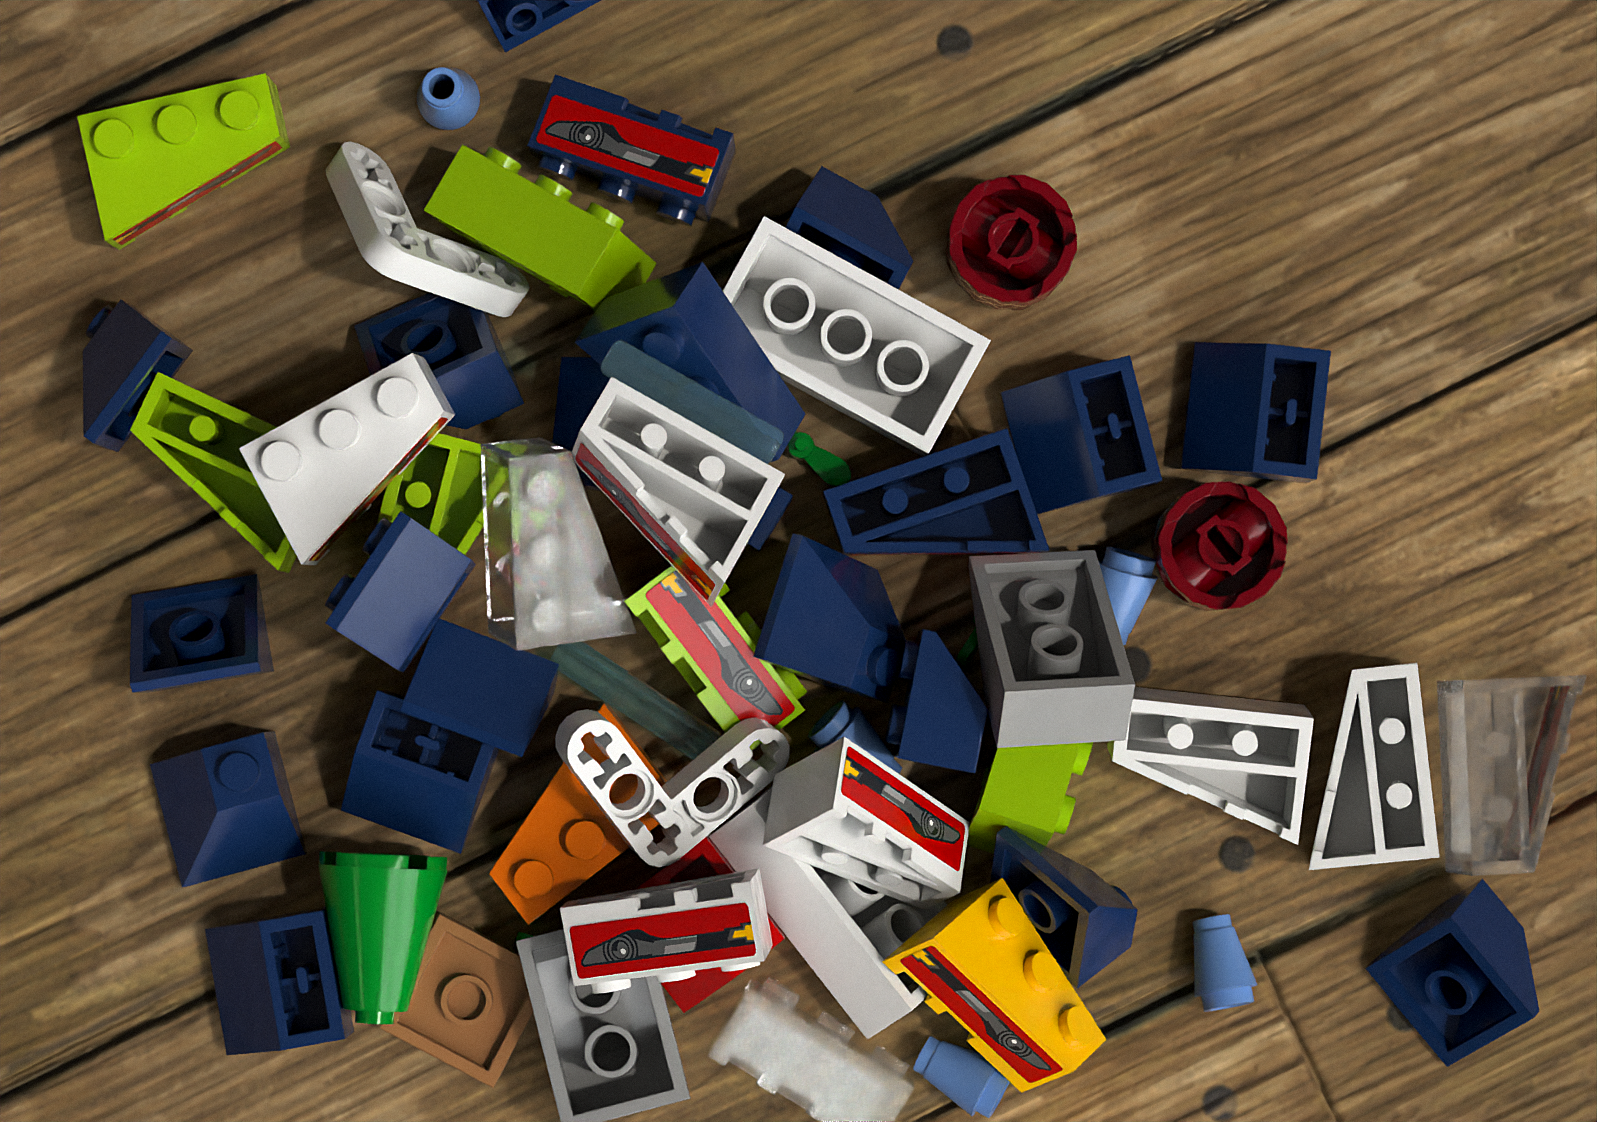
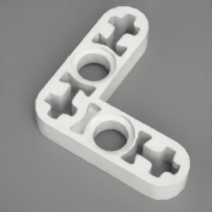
[325,142,530,317]
[555,709,789,867]

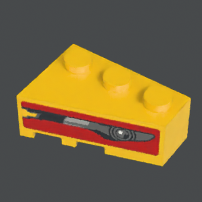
[882,878,1106,1093]

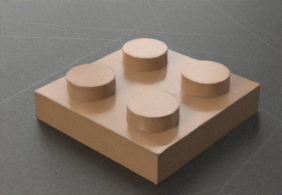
[380,913,534,1088]

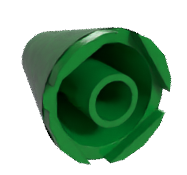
[318,851,448,1024]

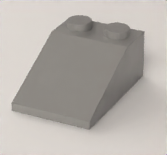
[968,550,1135,748]
[516,929,691,1122]

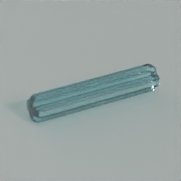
[601,340,784,464]
[550,634,721,760]

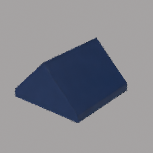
[130,574,274,693]
[400,619,559,757]

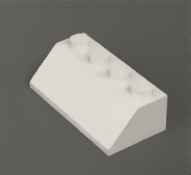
[723,216,991,457]
[709,785,947,1040]

